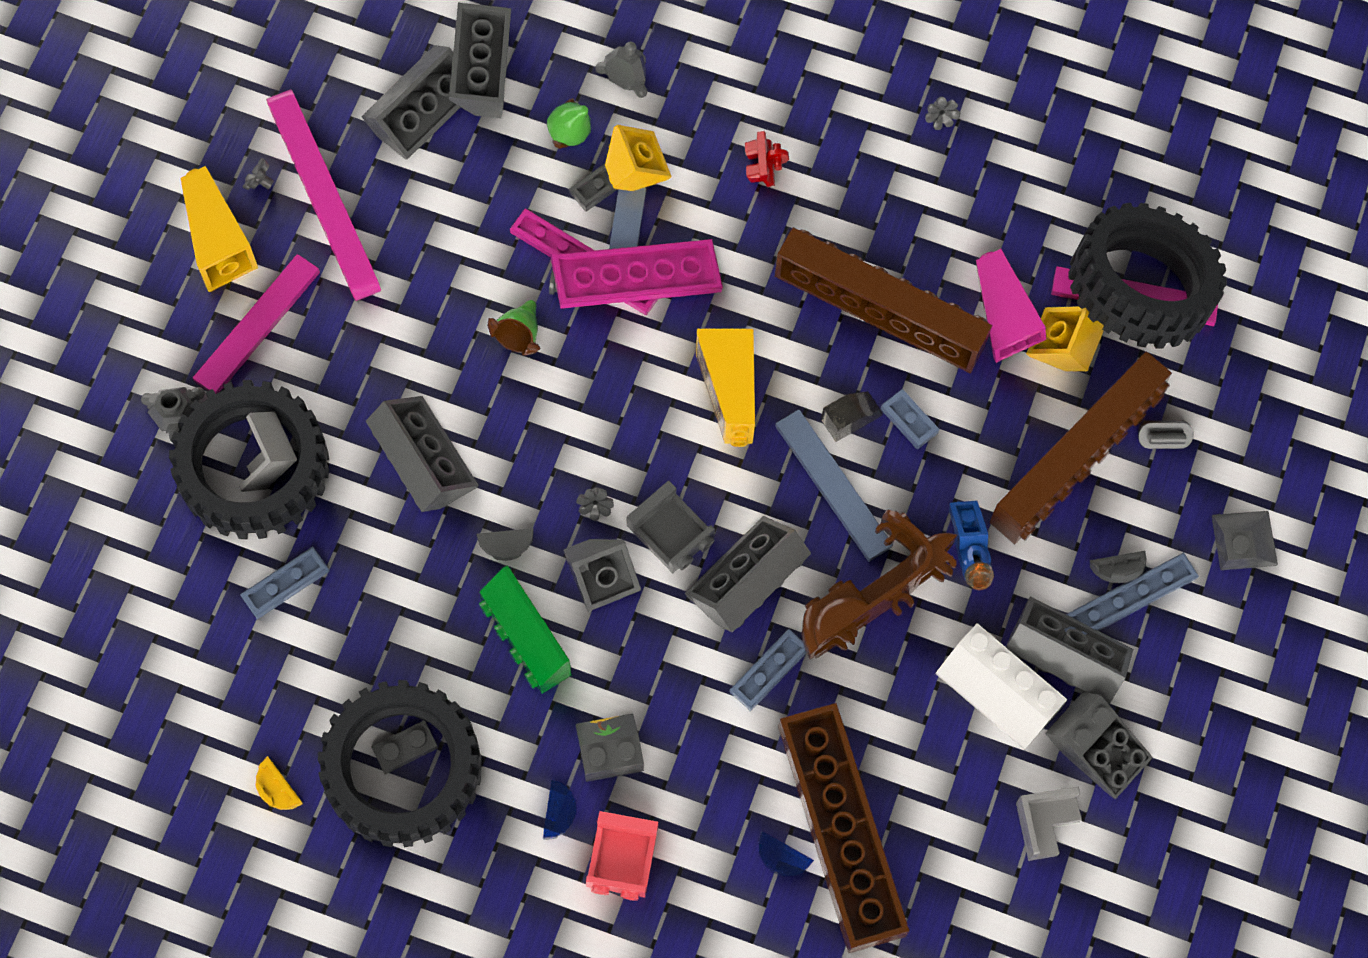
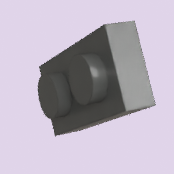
[371,720,438,775]

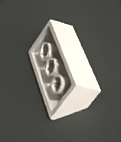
[936,623,1067,750]

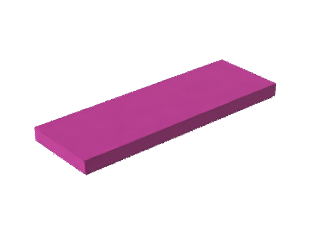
[551,239,723,308]

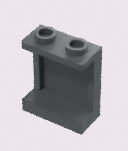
[626,481,715,574]

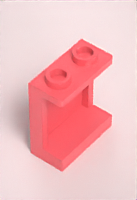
[586,811,658,901]

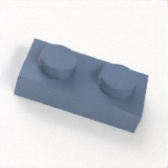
[881,389,940,450]

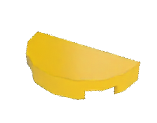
[256,756,303,810]

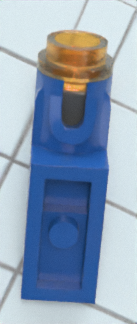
[949,500,994,590]

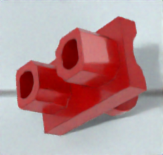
[745,131,789,187]

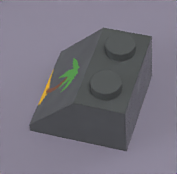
[576,714,644,782]

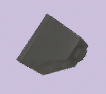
[1212,511,1278,570]
[563,539,641,612]

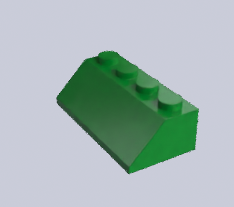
[478,565,571,694]

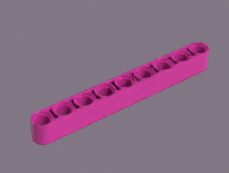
[266,89,381,301]

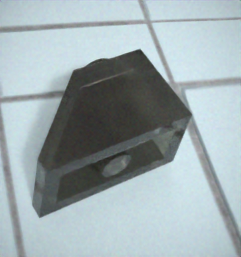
[821,391,883,442]

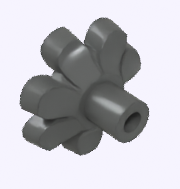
[925,97,961,130]
[243,158,274,190]
[576,487,614,521]

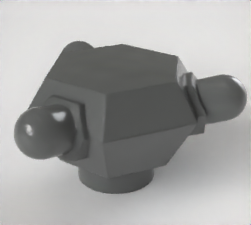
[595,42,647,98]
[141,387,205,443]

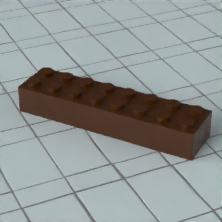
[775,227,993,374]
[989,351,1172,545]
[778,703,909,954]

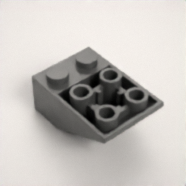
[1045,692,1153,799]

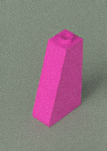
[976,249,1046,363]

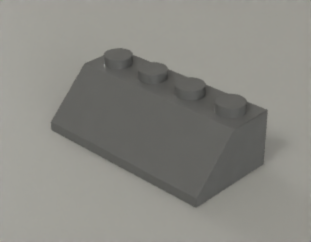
[449,2,511,118]
[361,45,460,160]
[366,396,479,512]
[685,516,811,632]
[1006,596,1134,704]

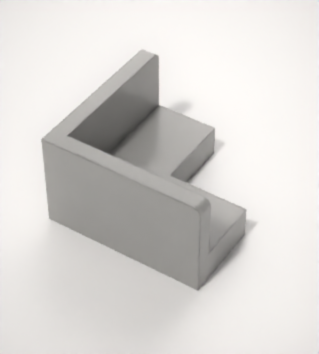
[239,412,297,492]
[1016,786,1082,861]

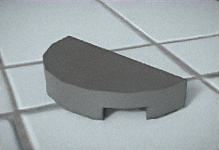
[477,528,534,561]
[1090,551,1147,583]

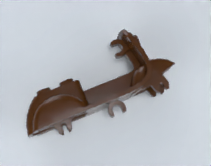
[802,509,958,660]

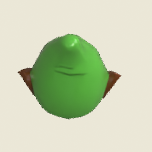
[547,98,591,149]
[487,300,541,355]

